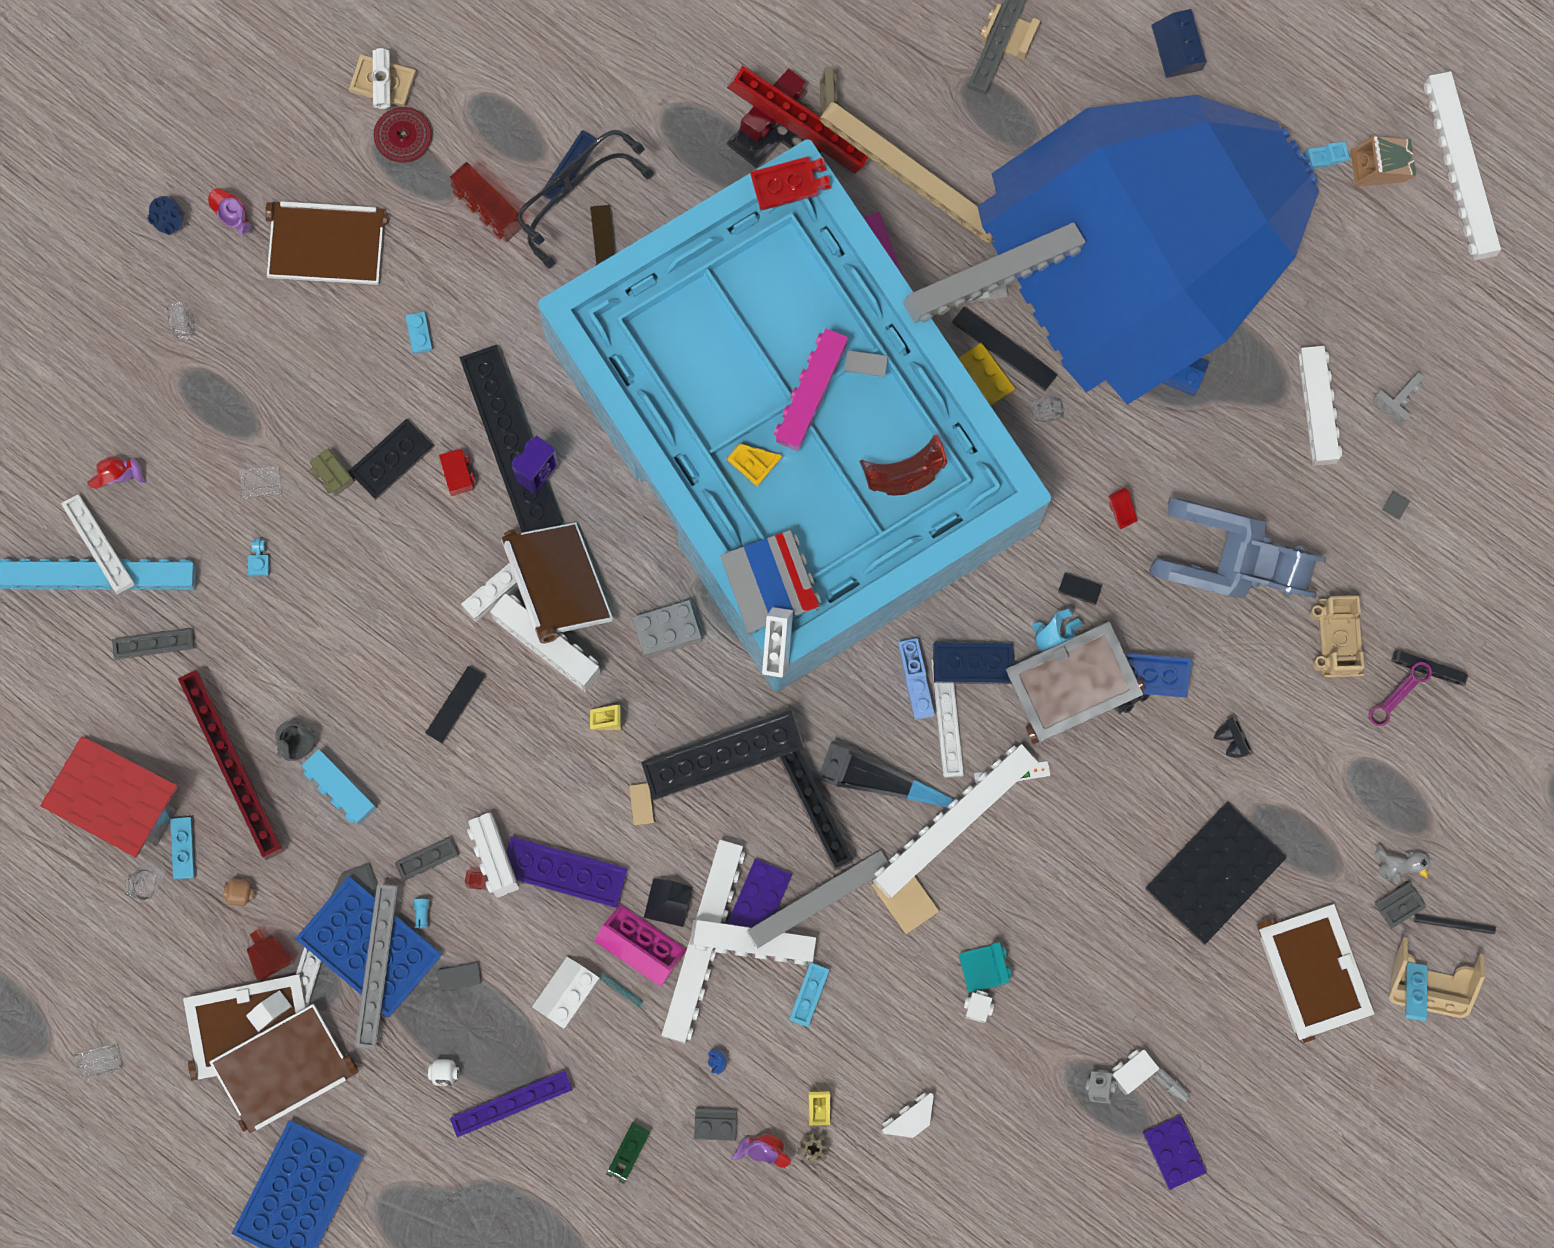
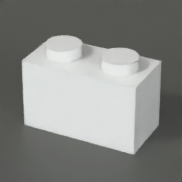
[1112,1049,1159,1095]

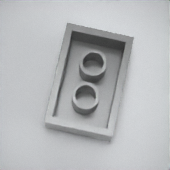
[632,600,701,659]

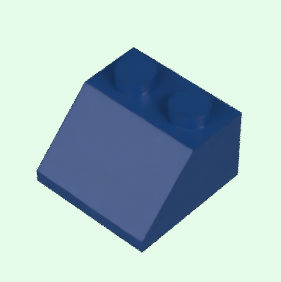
[1162,358,1209,397]

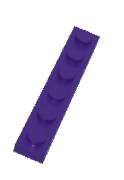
[450,1071,573,1138]

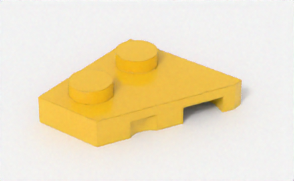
[725,444,782,486]

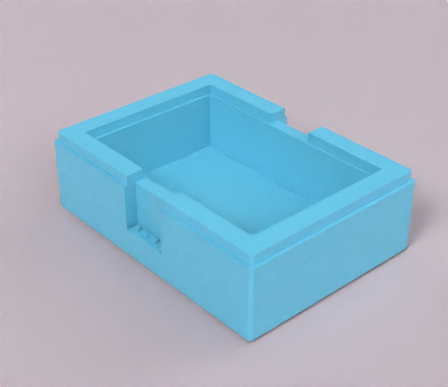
[538,140,1051,692]

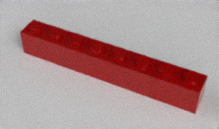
[727,66,868,174]

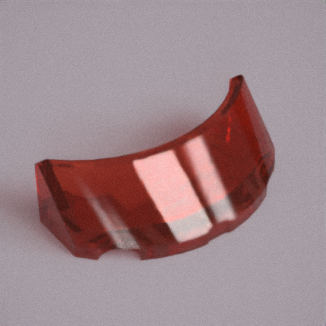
[859,435,947,496]

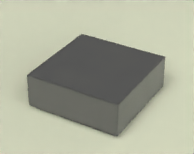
[1382,492,1410,520]

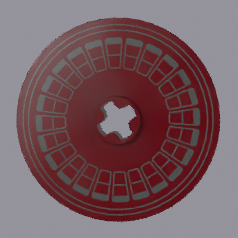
[374,107,432,163]

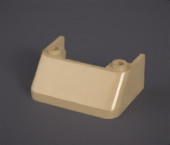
[1389,937,1485,1018]

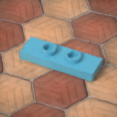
[170,817,195,880]
[1405,962,1427,1021]

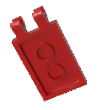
[750,157,831,211]

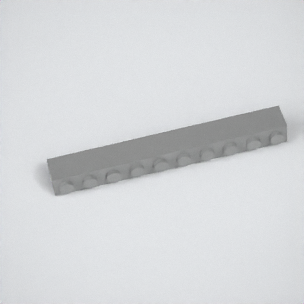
[903,222,1086,324]

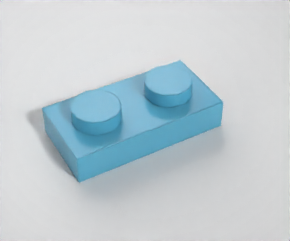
[405,312,432,354]

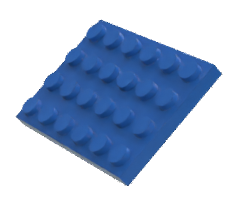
[295,877,442,1018]
[231,1120,364,1248]

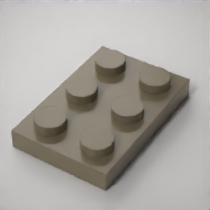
[820,67,837,115]

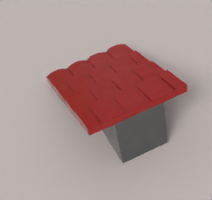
[40,736,178,858]

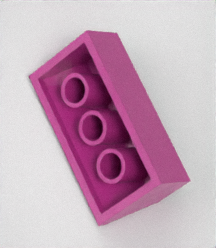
[594,904,687,987]

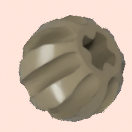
[798,1134,829,1165]

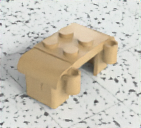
[1309,595,1365,677]

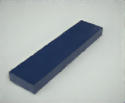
[543,130,596,204]

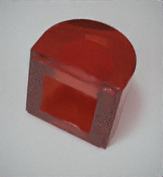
[465,870,488,890]

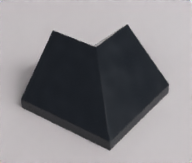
[644,878,693,927]

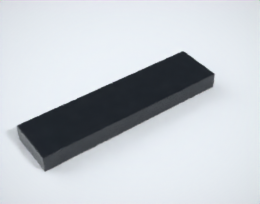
[425,666,486,744]

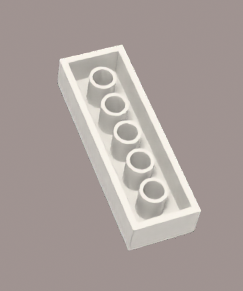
[490,594,601,693]

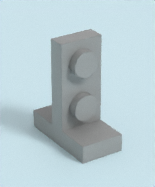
[1372,372,1424,426]

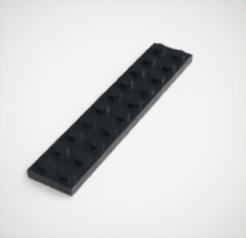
[459,345,561,533]

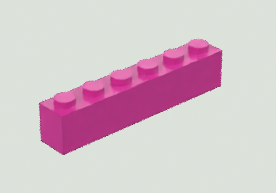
[774,328,848,452]

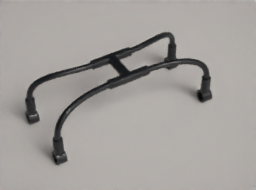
[517,130,654,269]

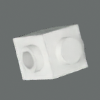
[964,990,994,1023]

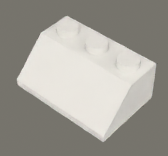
[532,957,600,1031]

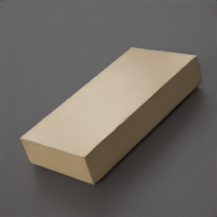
[629,783,654,826]

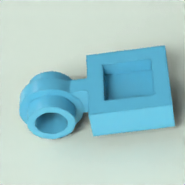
[248,538,269,577]

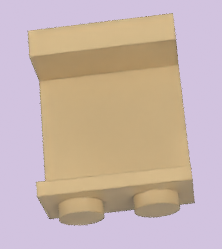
[980,3,1040,61]

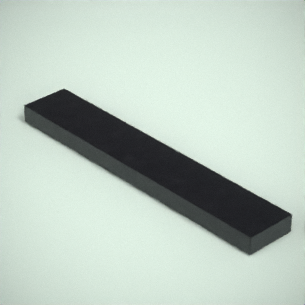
[952,307,1057,391]

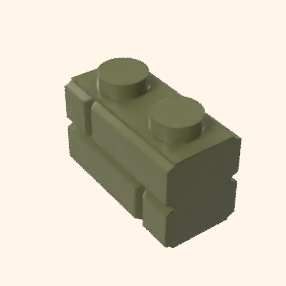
[310,448,354,496]

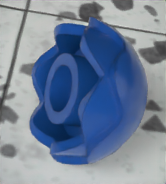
[708,1049,727,1075]

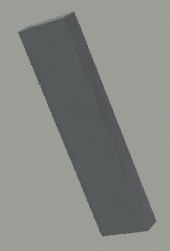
[112,628,195,660]

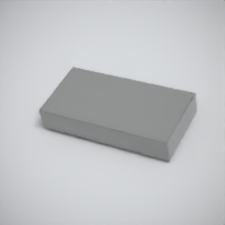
[844,350,888,377]

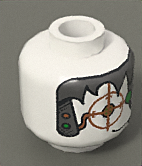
[428,1059,460,1086]

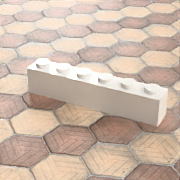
[1298,346,1342,466]
[690,920,816,965]

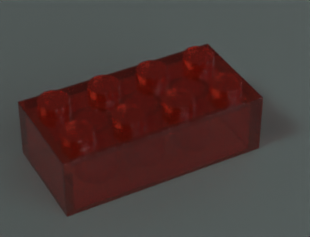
[450,161,522,243]

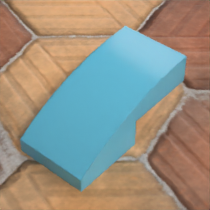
[1305,142,1350,169]

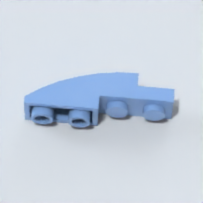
[898,638,934,720]

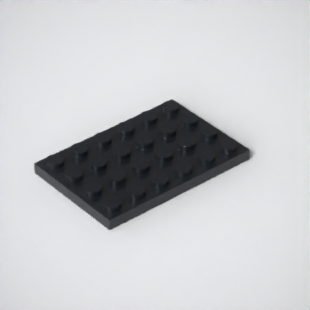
[1145,802,1287,945]

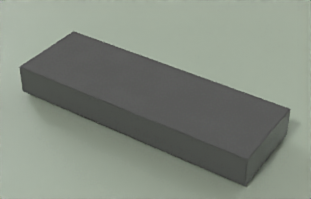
[395,837,459,882]

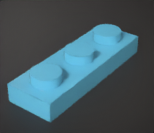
[789,962,829,1028]

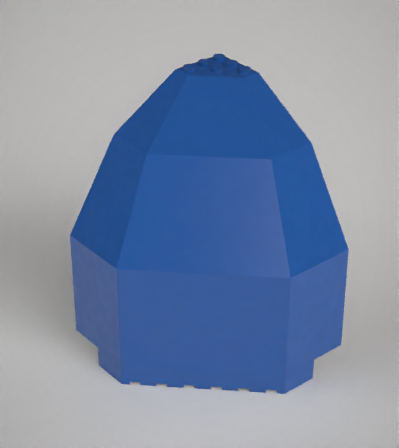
[977,95,1319,405]

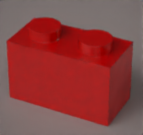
[439,448,476,496]

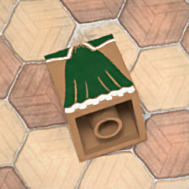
[1350,136,1416,186]

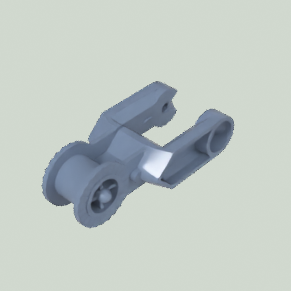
[1149,497,1327,599]

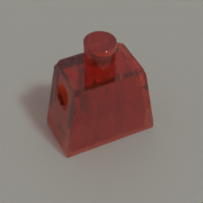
[247,929,294,982]

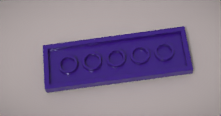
[506,837,628,909]

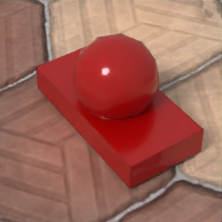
[1108,487,1138,530]

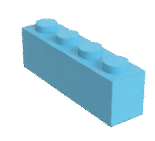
[301,749,377,825]

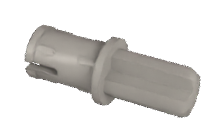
[1154,1068,1191,1104]

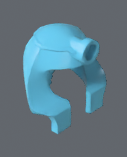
[1032,609,1083,652]

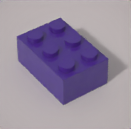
[512,435,559,495]

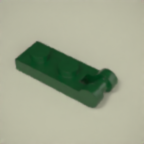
[606,1122,650,1184]

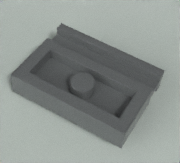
[1375,882,1426,929]
[694,1109,736,1141]

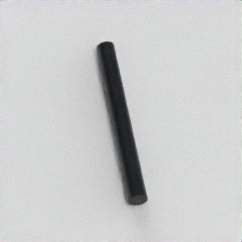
[1414,914,1496,934]

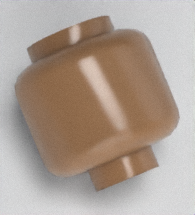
[223,878,254,906]

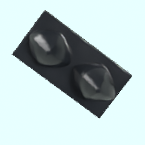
[1214,717,1254,758]

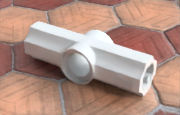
[372,48,391,109]

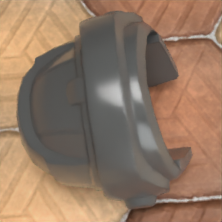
[275,720,316,761]

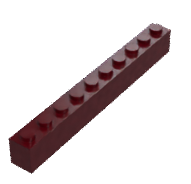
[177,670,285,860]

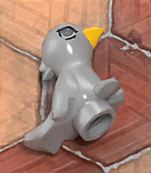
[1375,845,1430,885]

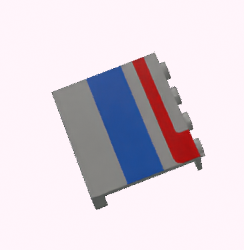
[720,530,821,636]

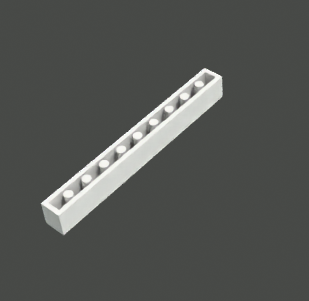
[1424,71,1501,261]
[872,744,1038,899]
[661,840,746,1044]

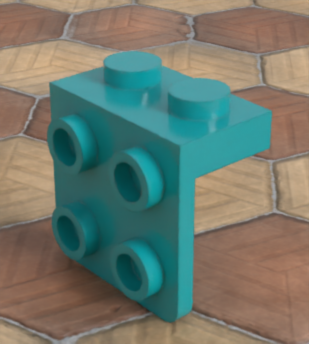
[959,942,1012,993]

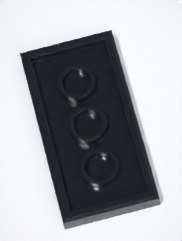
[348,419,434,500]

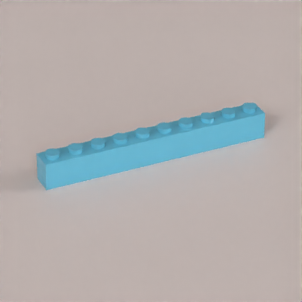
[0,559,196,590]

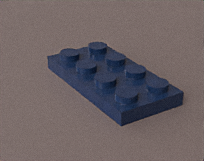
[933,643,1013,684]

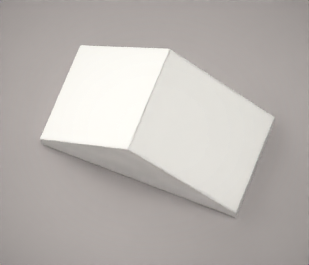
[246,990,292,1032]

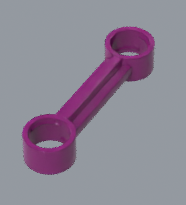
[1368,662,1432,726]

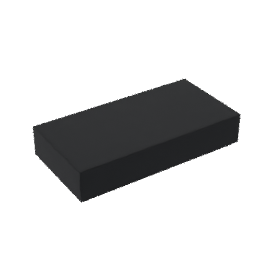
[1058,573,1102,605]

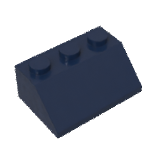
[1151,9,1206,78]

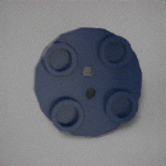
[147,196,185,235]

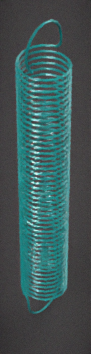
[598,972,647,1010]

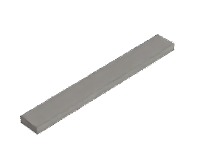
[746,850,890,949]
[355,884,398,1050]

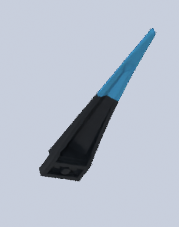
[818,741,955,808]

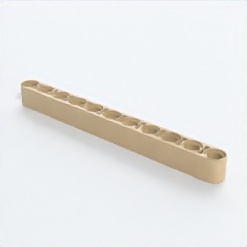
[820,102,993,243]

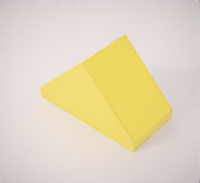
[590,705,621,730]
[808,1091,830,1126]

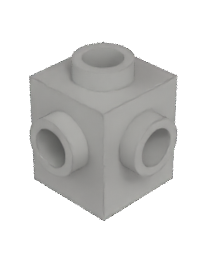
[1086,1070,1117,1104]

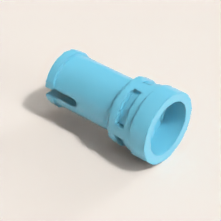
[413,899,430,928]

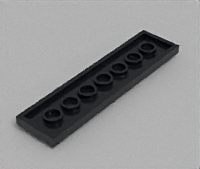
[641,710,805,800]

